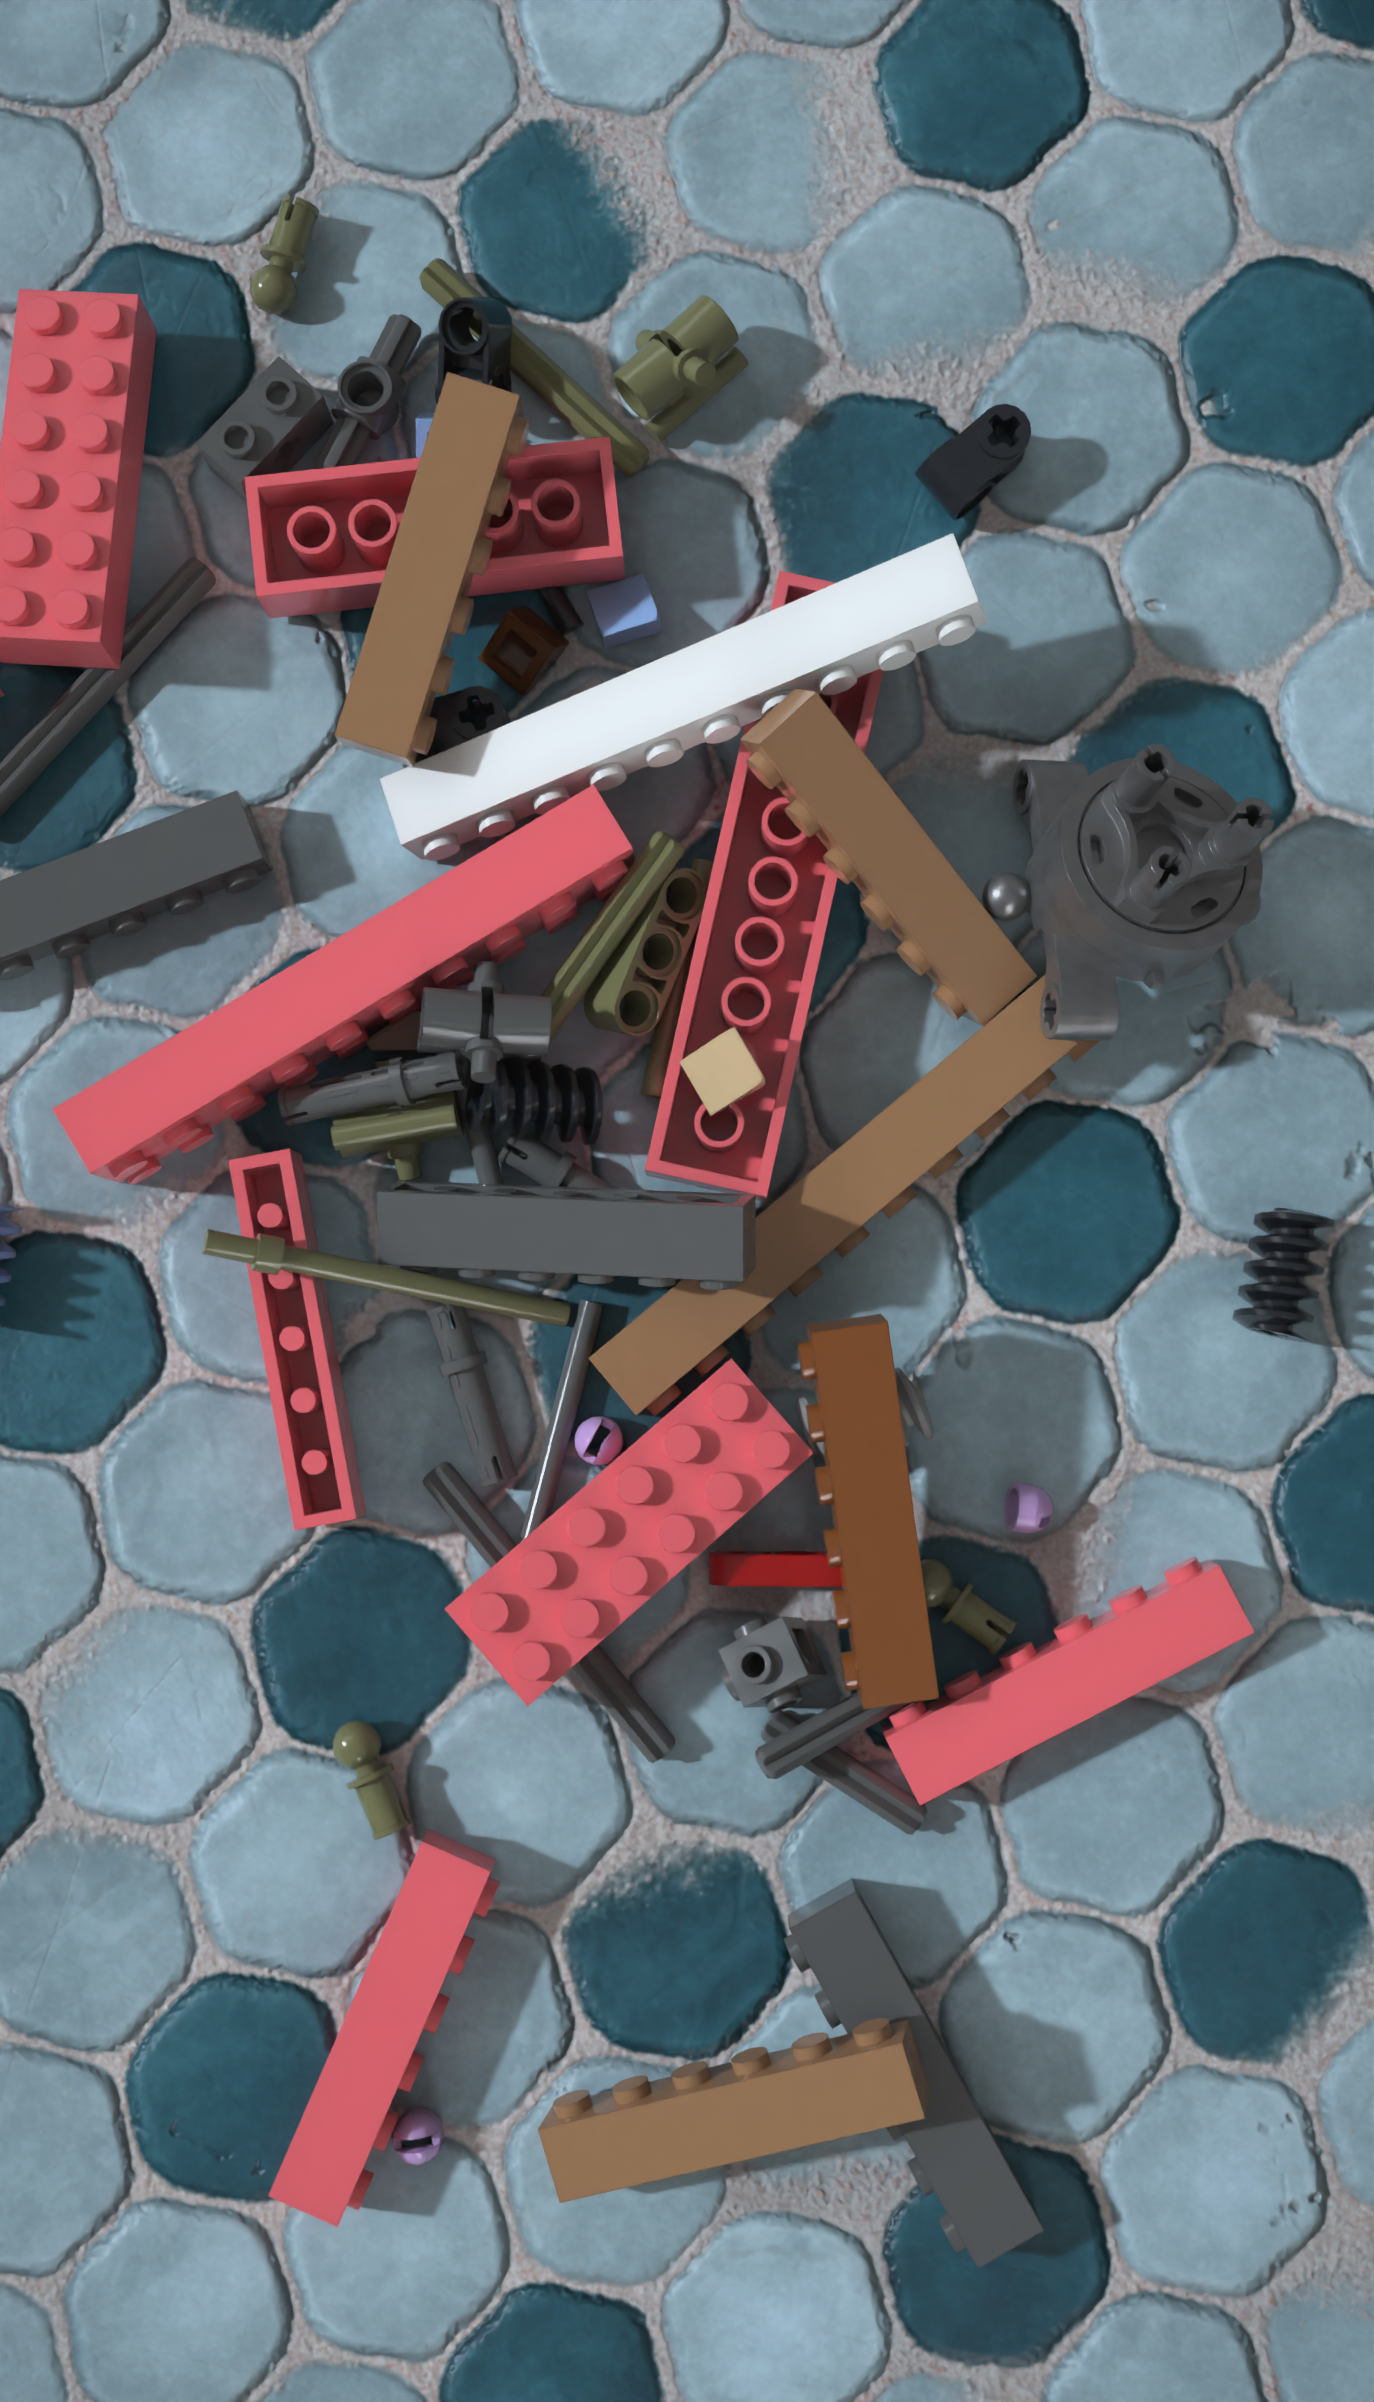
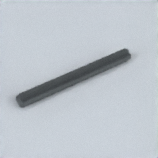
[0,557,216,817]
[422,1461,675,1763]

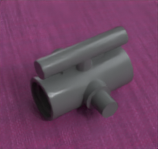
[417,961,551,1083]

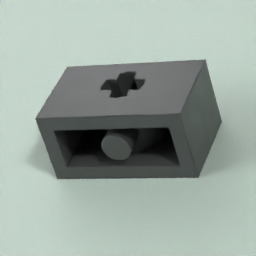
[196,356,334,503]

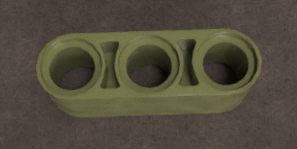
[583,867,707,1037]

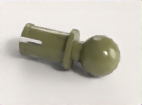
[250,195,319,314]
[920,1558,1017,1655]
[332,1720,412,1840]

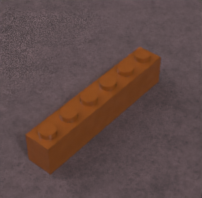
[797,1314,939,1709]

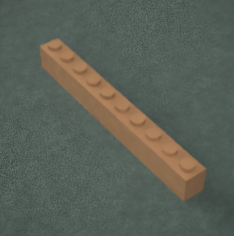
[588,975,1100,1416]

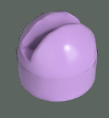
[574,1416,624,1465]
[1004,1482,1054,1534]
[392,2108,444,2165]

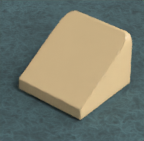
[679,1027,766,1116]

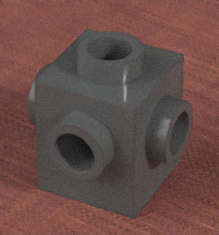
[718,1616,828,1713]

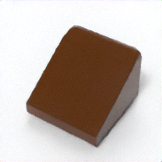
[478,606,569,696]
[366,1010,437,1056]

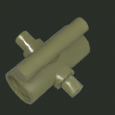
[611,295,748,444]
[331,1056,464,1180]

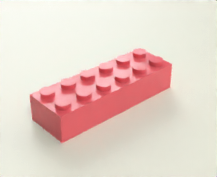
[0,289,157,669]
[244,437,626,619]
[445,1358,813,1707]

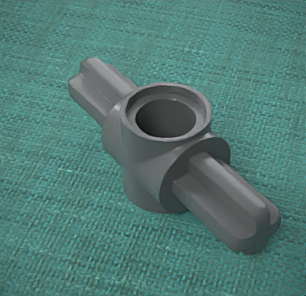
[316,314,422,469]

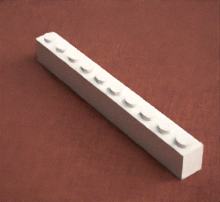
[380,533,988,861]

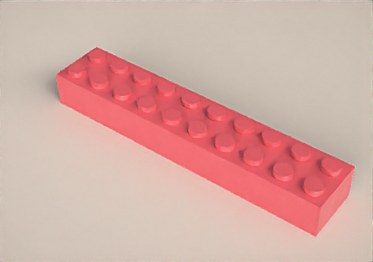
[645,571,883,1202]
[52,784,635,1185]

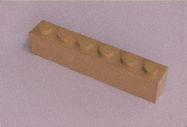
[334,372,530,767]
[740,688,1037,1026]
[538,2018,931,2203]

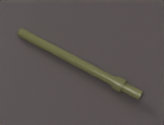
[202,1229,570,1327]

